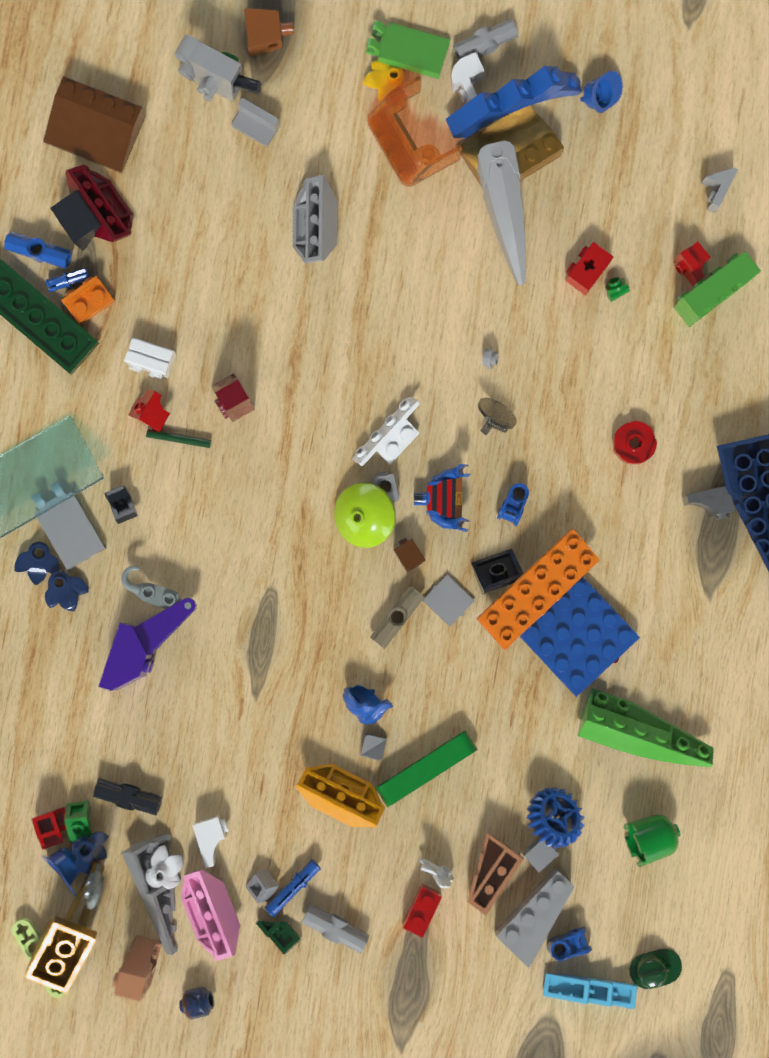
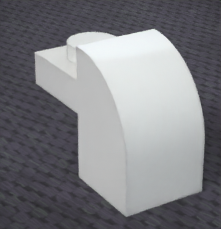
[451,52,485,103]

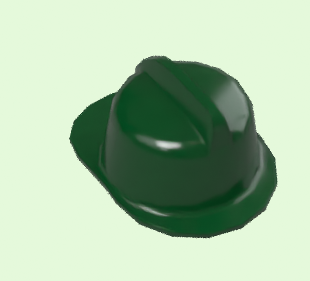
[629,949,682,989]

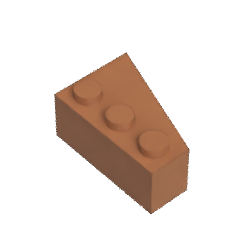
[467,832,524,915]
[112,935,162,1001]

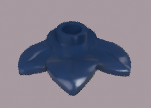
[14,542,59,585]
[45,571,89,612]
[71,832,109,874]

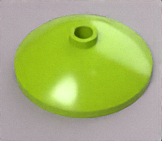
[334,483,396,548]

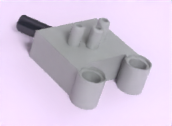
[174,34,262,102]

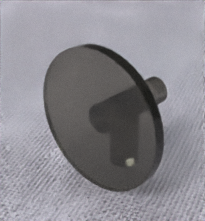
[478,398,517,435]

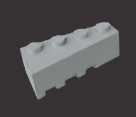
[494,868,574,968]

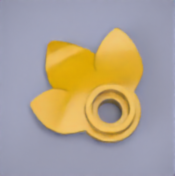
[363,60,404,102]

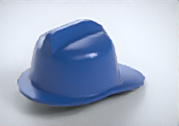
[580,70,623,113]
[42,847,79,897]

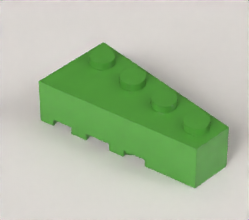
[674,251,761,327]

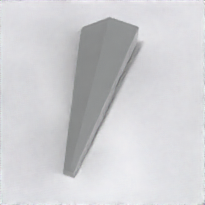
[121,833,178,955]

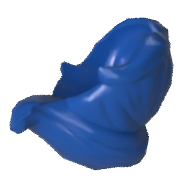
[343,685,393,725]

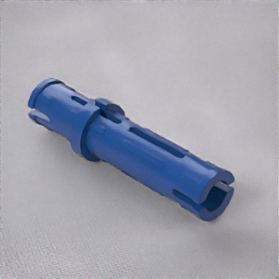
[265,859,321,917]

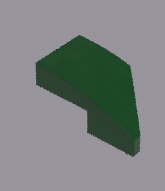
[256,921,302,955]

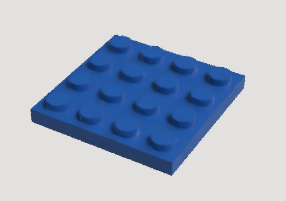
[520,577,640,697]

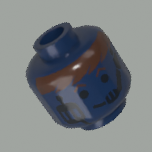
[179,987,214,1020]

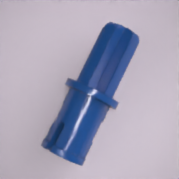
[46,268,90,293]

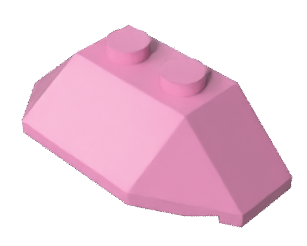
[182,870,240,961]

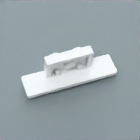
[352,397,420,466]

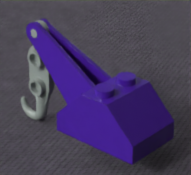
[98,566,197,691]

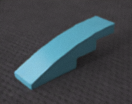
[543,973,638,1009]

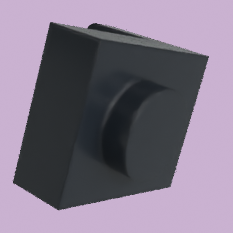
[105,485,138,524]

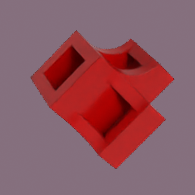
[674,241,711,286]
[128,389,170,432]
[31,806,67,850]

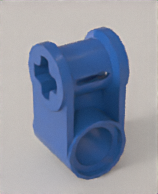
[496,483,529,527]
[547,927,592,961]

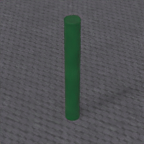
[146,429,212,448]

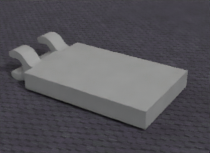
[32,482,106,570]

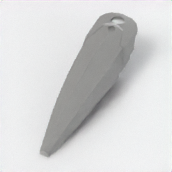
[477,141,526,285]

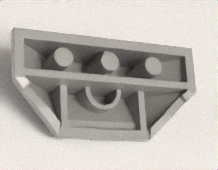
[293,175,338,264]

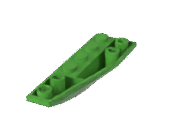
[578,688,714,767]

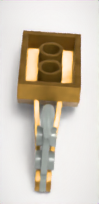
[25,861,105,993]

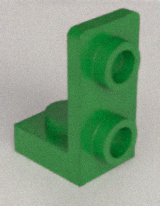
[64,800,92,846]

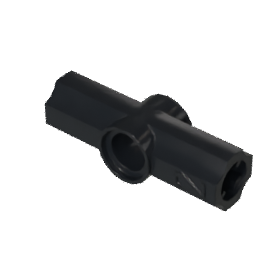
[93,778,163,816]

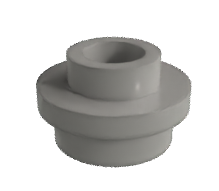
[482,348,499,369]

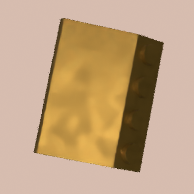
[456,106,564,187]

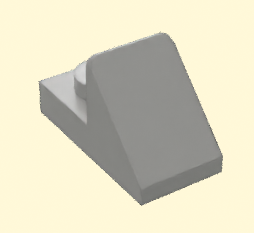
[702,168,738,213]

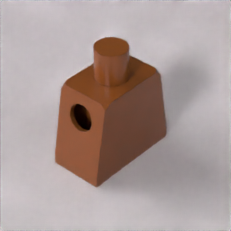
[244,8,294,56]

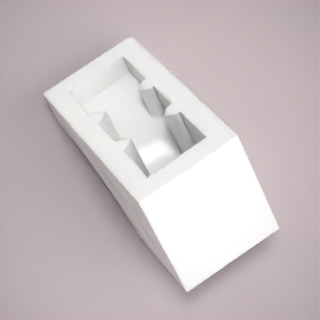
[193,815,229,868]

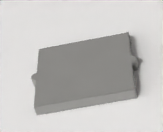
[422,575,474,627]

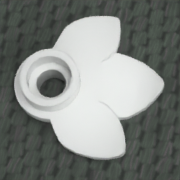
[145,845,184,889]
[419,859,454,888]

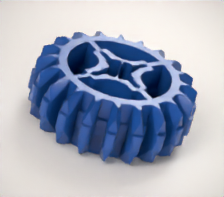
[526,787,585,848]

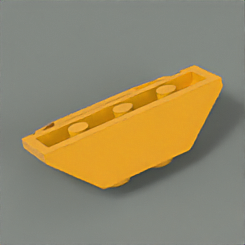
[296,764,385,828]

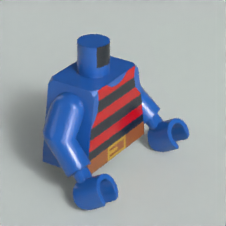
[414,464,470,532]

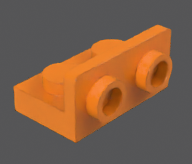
[61,276,115,325]

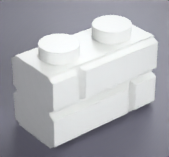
[124,337,176,380]

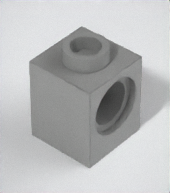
[372,471,399,502]
[522,838,559,873]

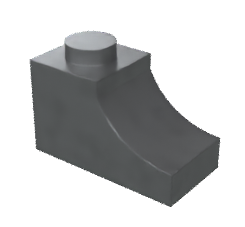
[682,486,735,520]

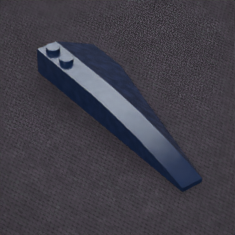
[716,434,769,572]

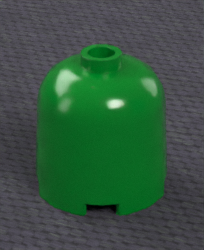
[623,814,681,867]

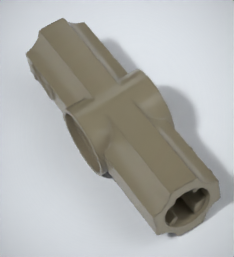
[370,586,425,649]

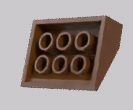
[43,76,146,173]

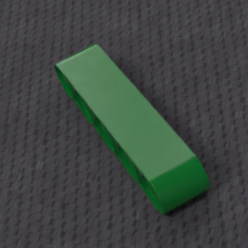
[375,730,478,807]

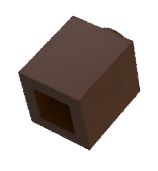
[393,538,426,573]

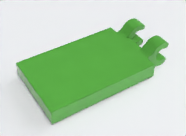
[366,20,450,79]

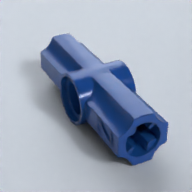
[4,231,72,269]

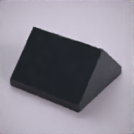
[50,190,102,250]
[471,549,524,595]

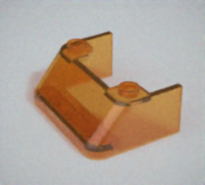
[367,75,462,187]

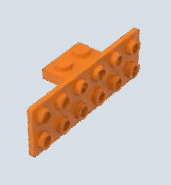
[477,529,599,650]

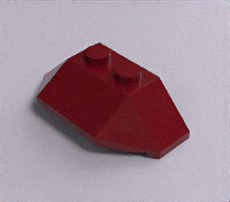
[65,164,134,242]

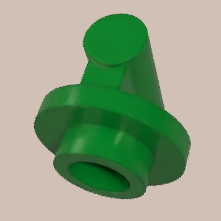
[605,277,630,302]

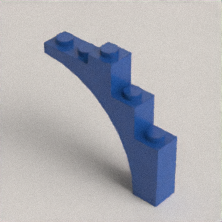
[446,66,583,138]

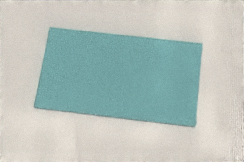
[0,416,104,538]

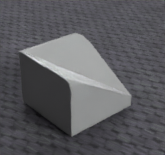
[360,733,387,761]
[246,870,279,904]

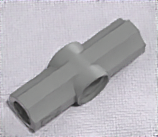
[453,19,518,61]
[301,904,369,953]

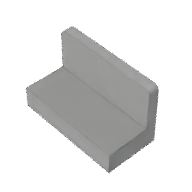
[231,98,280,147]

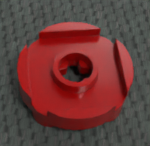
[613,421,657,465]

